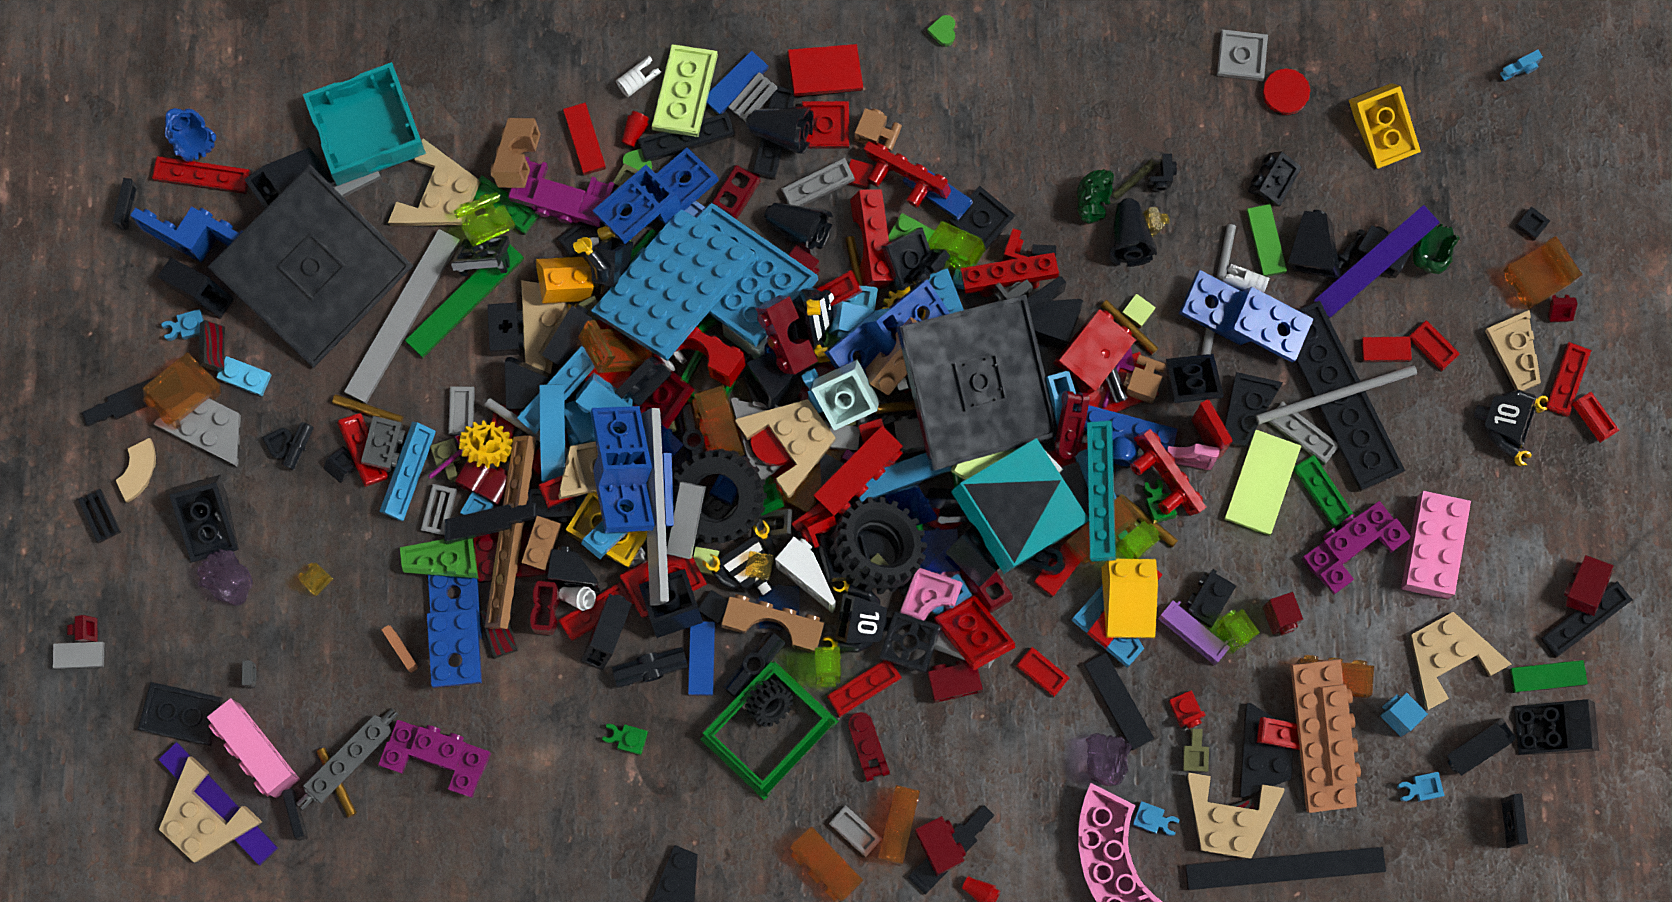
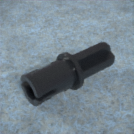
[281,422,314,470]

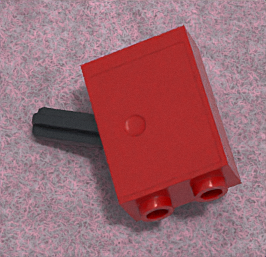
[1053,309,1136,403]

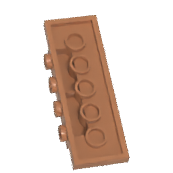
[1290,659,1361,813]

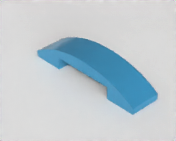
[540,384,566,482]

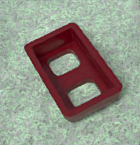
[709,165,761,220]
[960,568,1013,613]

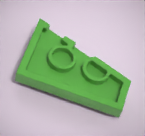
[400,538,478,578]

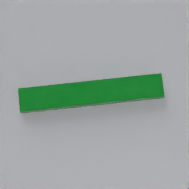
[405,245,524,358]

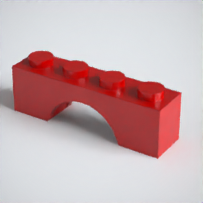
[850,189,894,289]
[675,327,746,387]

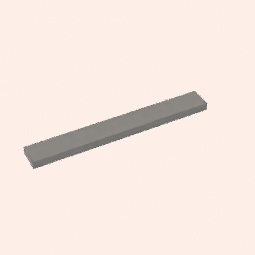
[344,229,460,404]
[641,408,669,606]

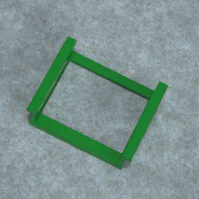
[700,661,839,800]

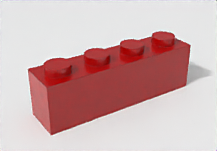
[814,426,903,516]

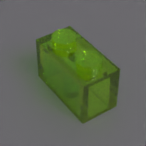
[928,221,986,270]
[1117,521,1160,559]
[1216,609,1260,654]
[815,647,841,688]

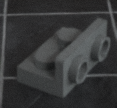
[993,279,1033,303]
[361,416,406,473]

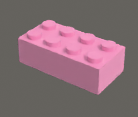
[1401,491,1471,599]
[207,698,300,798]

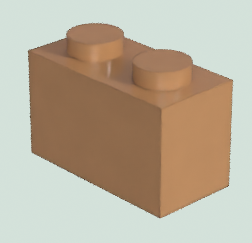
[521,516,562,570]

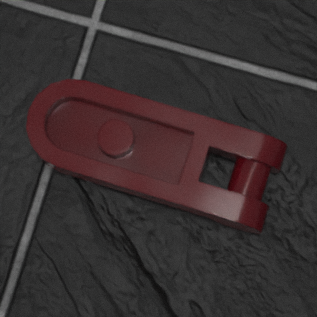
[1055,391,1090,459]
[848,712,890,782]

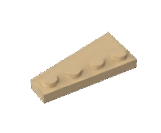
[521,280,566,374]

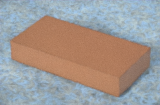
[381,625,418,673]

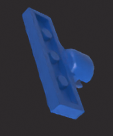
[1084,405,1177,466]

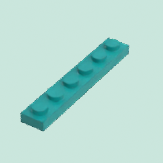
[1087,421,1116,562]

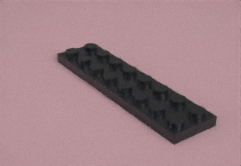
[1278,301,1405,492]

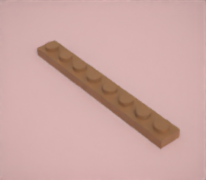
[485,436,536,629]

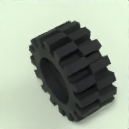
[745,679,793,727]

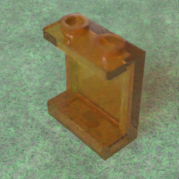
[1503,236,1583,309]
[578,320,655,373]
[143,352,221,429]

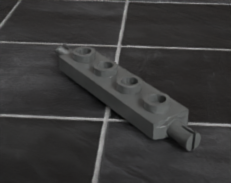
[295,708,398,811]

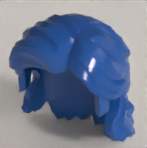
[165,108,216,162]

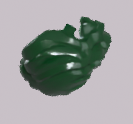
[1077,169,1114,224]
[1413,224,1460,274]

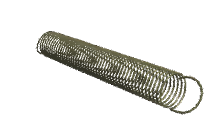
[1110,156,1161,203]

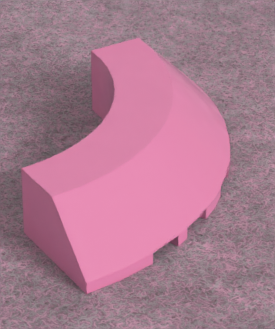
[1078,783,1162,902]

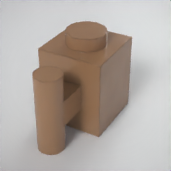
[854,108,902,152]
[1123,354,1166,404]

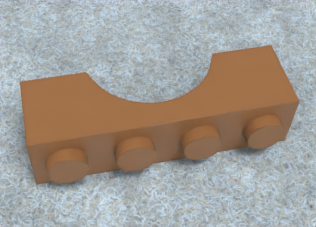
[721,594,824,654]

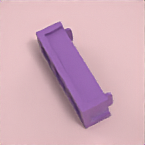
[1158,601,1230,666]

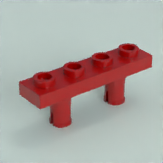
[864,141,951,208]
[961,253,1059,297]
[1130,429,1206,516]

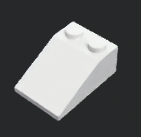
[775,537,835,613]

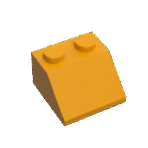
[536,257,594,303]

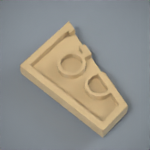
[1485,310,1541,391]

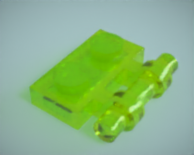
[454,192,515,247]

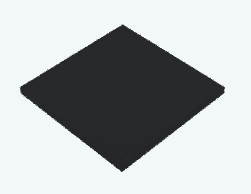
[208,165,413,368]
[896,295,1058,471]

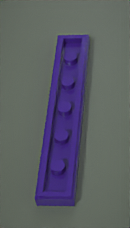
[1314,205,1440,318]
[158,742,278,865]

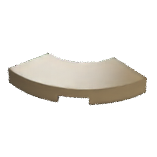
[116,438,156,503]

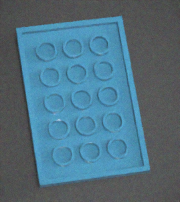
[697,203,819,347]
[591,210,756,361]

